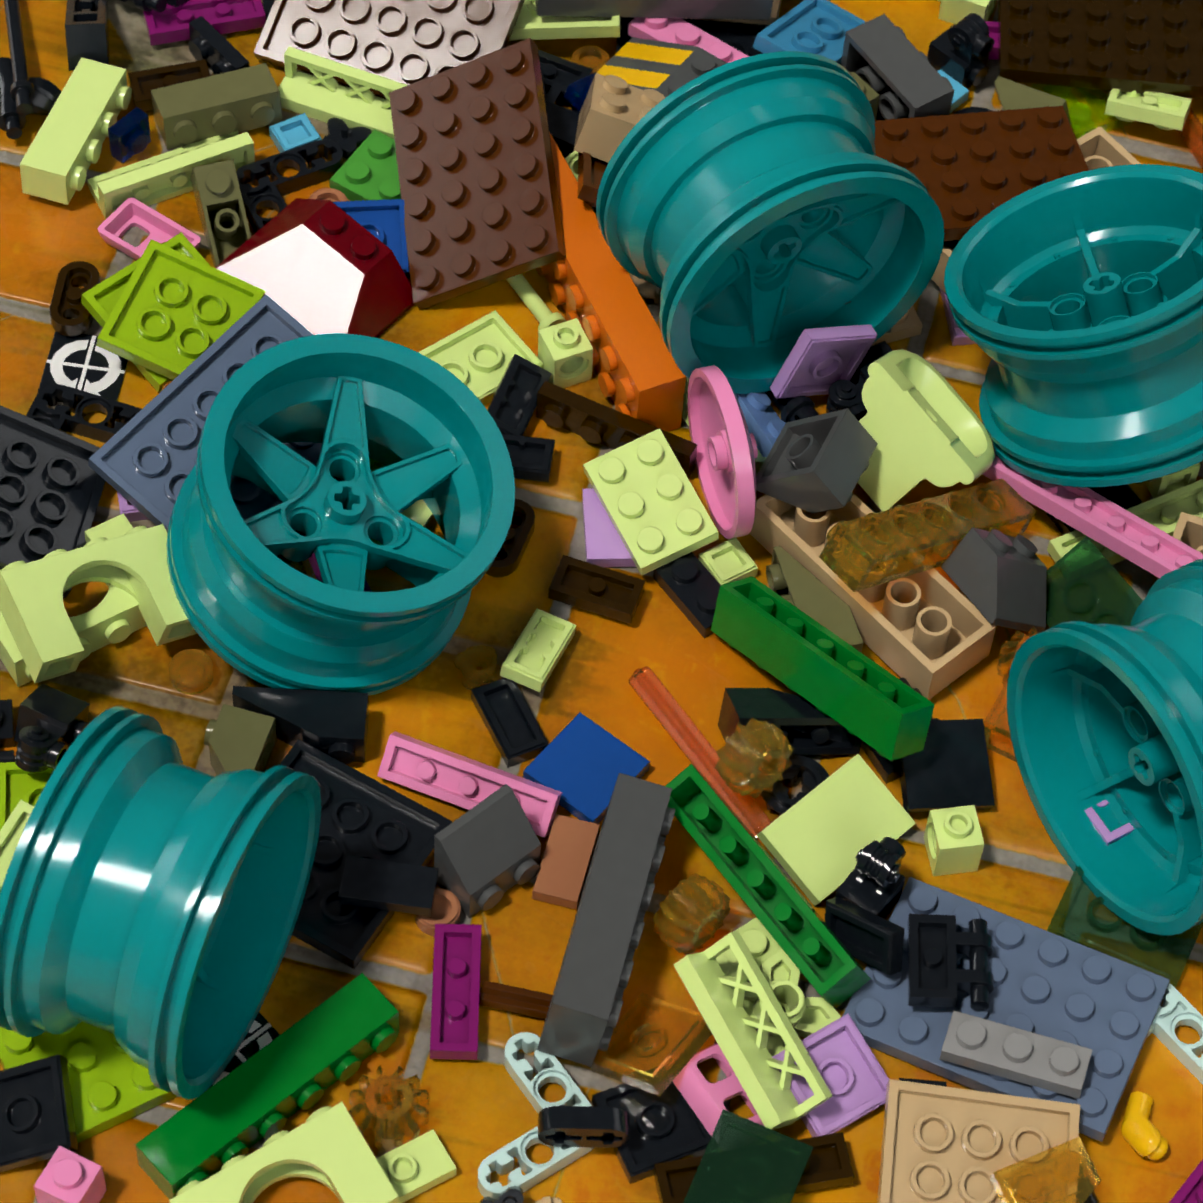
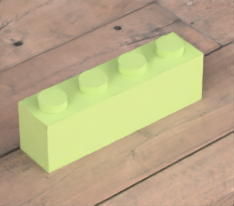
[20,57,132,205]

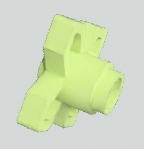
[732,949,841,1057]

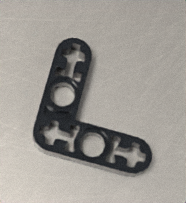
[236,139,343,233]
[26,384,142,443]

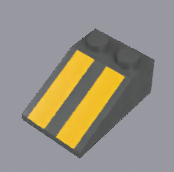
[585,37,727,97]

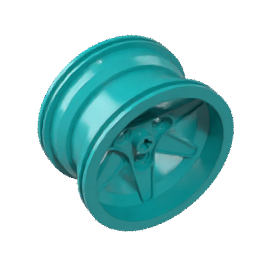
[596,51,945,394]
[944,164,1203,487]
[166,333,515,696]
[1007,559,1203,936]
[0,706,321,1099]

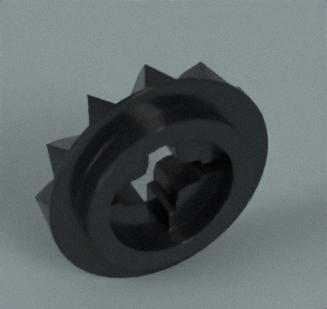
[760,755,829,815]

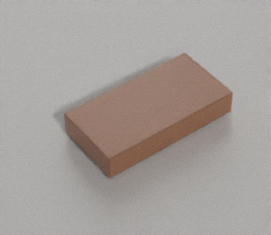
[532,814,600,910]

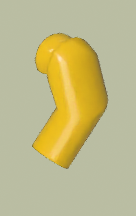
[1121,1091,1168,1160]

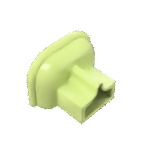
[858,349,995,513]

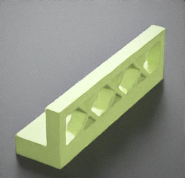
[278,46,407,139]
[87,131,255,219]
[673,931,833,1132]

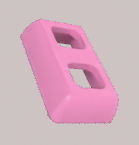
[98,198,201,260]
[667,1044,772,1152]

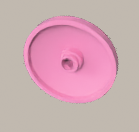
[688,365,758,539]

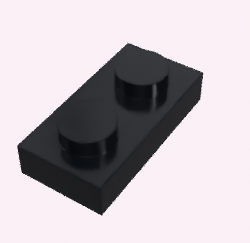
[188,16,249,75]
[653,552,720,638]

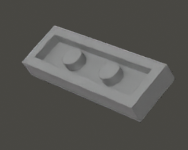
[940,1010,1093,1099]

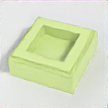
[698,538,758,585]

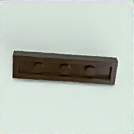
[537,381,697,479]
[653,1132,854,1203]

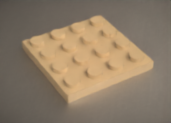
[877,1079,1080,1203]

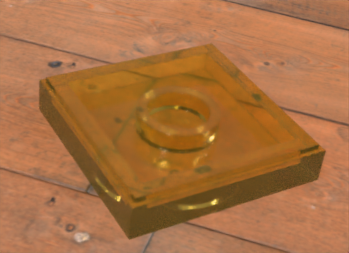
[589,993,712,1096]

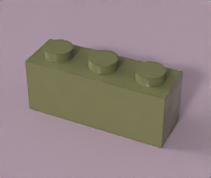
[151,63,283,150]

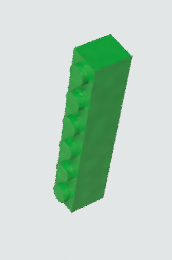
[711,576,935,761]
[665,764,871,1009]
[135,973,399,1200]

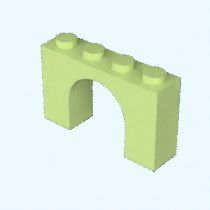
[0,513,147,687]
[0,524,197,683]
[169,1102,401,1203]

